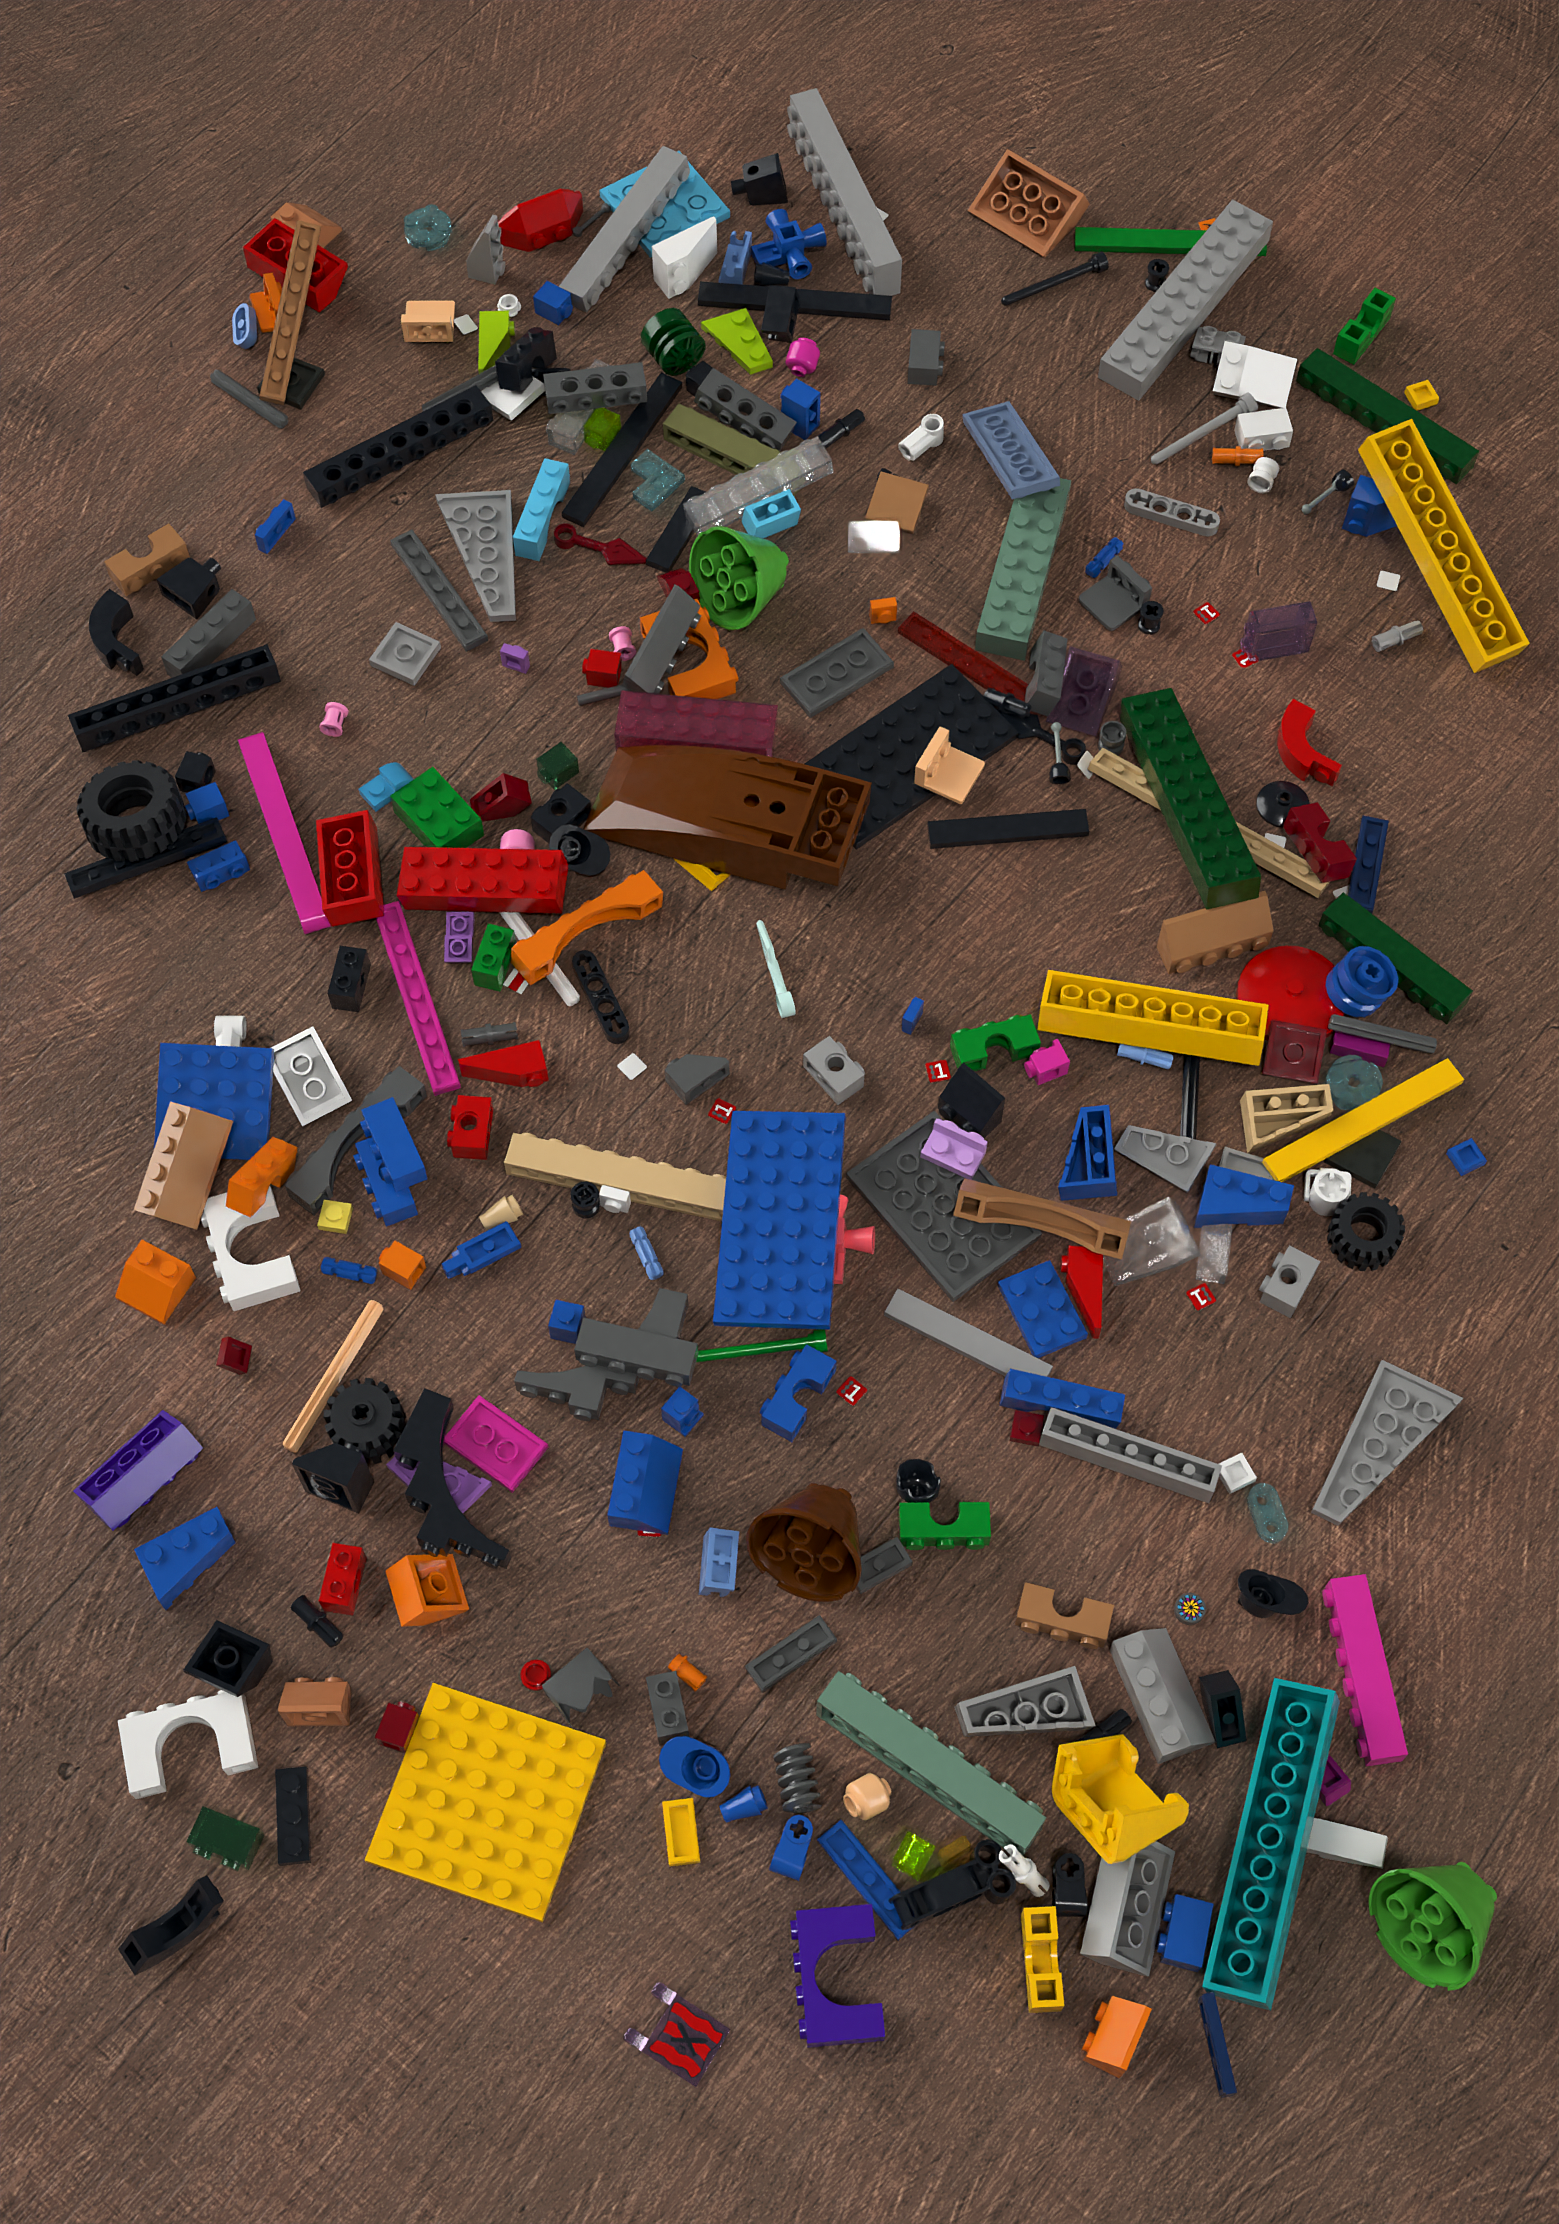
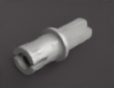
[1372,621,1423,652]

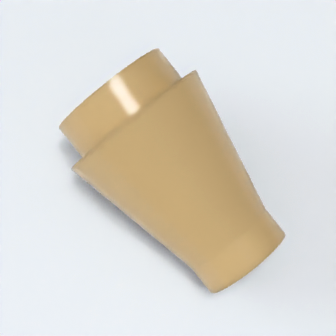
[479,1194,523,1231]

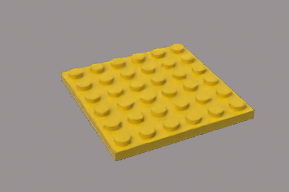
[365,1683,607,1923]

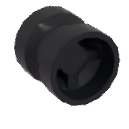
[570,1181,600,1219]

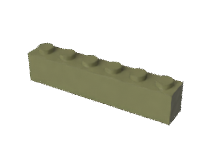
[663,403,806,497]

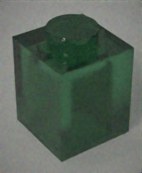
[536,742,579,790]

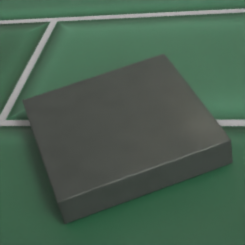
[257,358,325,410]
[1325,1130,1402,1189]

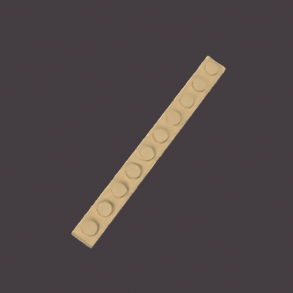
[1088,748,1330,898]

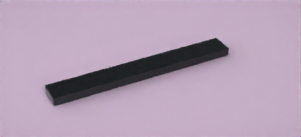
[698,281,892,320]
[562,373,682,527]

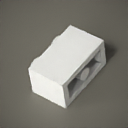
[1234,408,1293,451]

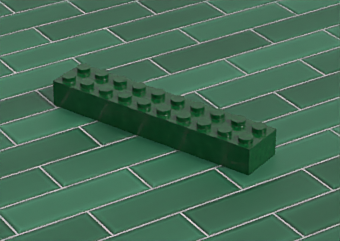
[1120,688,1261,910]

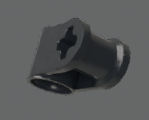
[1052,1853,1087,1917]

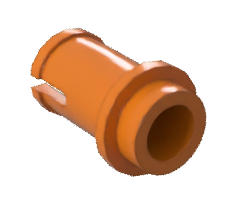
[668,1653,708,1692]

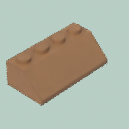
[1157,891,1273,974]
[134,1102,233,1230]

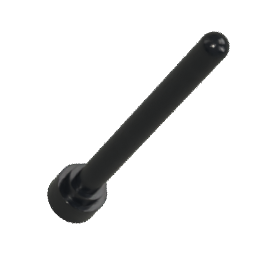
[1001,251,1109,306]

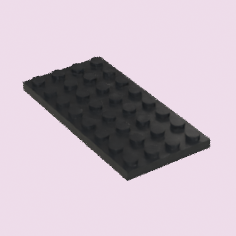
[804,664,1019,850]

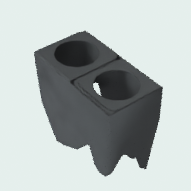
[542,1647,621,1727]

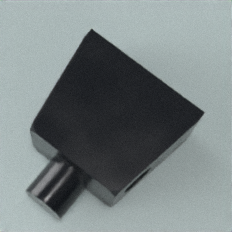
[731,153,788,206]
[157,558,221,620]

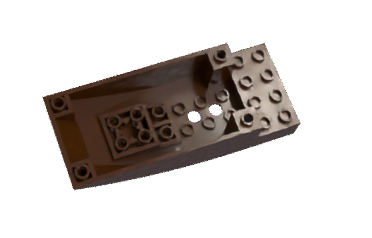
[583,745,872,890]

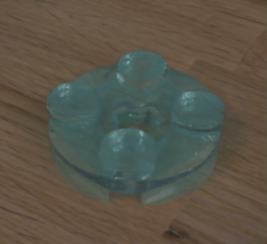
[404,204,452,250]
[1325,1055,1383,1110]

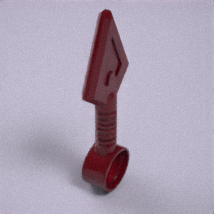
[554,523,647,565]

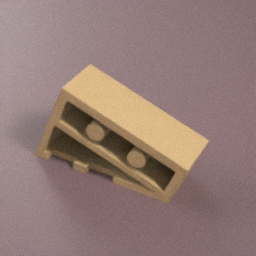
[1240,1084,1333,1154]

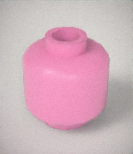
[500,829,535,849]

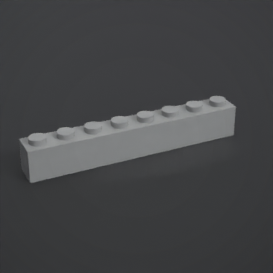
[559,146,690,313]

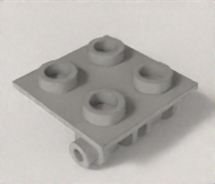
[1190,326,1246,365]

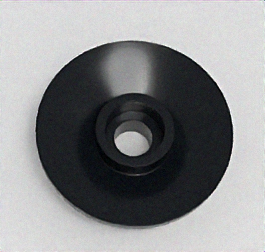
[1256,781,1310,828]

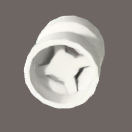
[1247,457,1279,493]

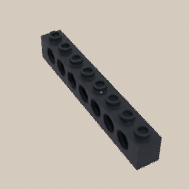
[303,385,494,508]
[68,644,281,752]

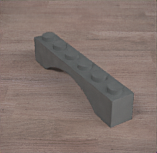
[285,1066,427,1216]

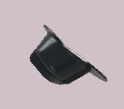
[549,824,611,876]
[1238,1569,1309,1618]

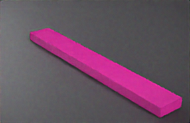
[376,901,461,1096]

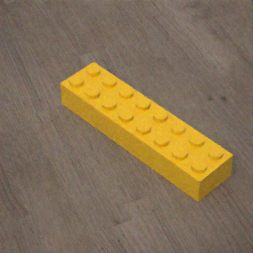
[1037,970,1269,1066]

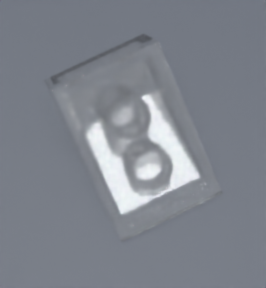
[1103,1197,1201,1286]

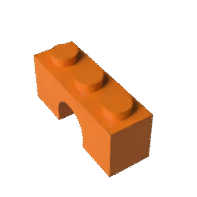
[226,1137,298,1218]

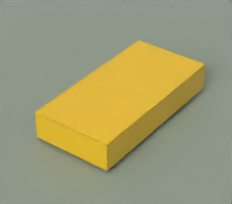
[662,1798,700,1867]

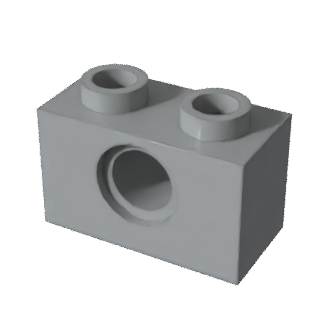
[803,1036,865,1105]
[1259,1245,1320,1318]

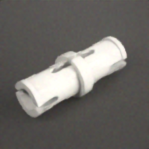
[999,1845,1050,1897]

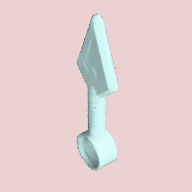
[756,920,796,1018]

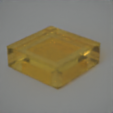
[937,1836,971,1867]

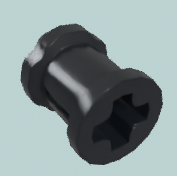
[1145,259,1169,292]
[1138,601,1164,635]

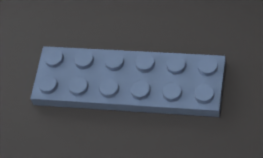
[963,401,1060,499]

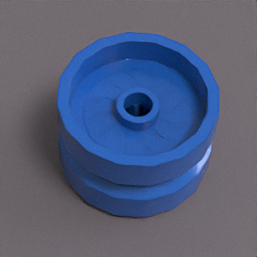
[1325,946,1398,1017]

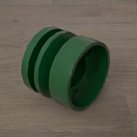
[640,308,706,376]

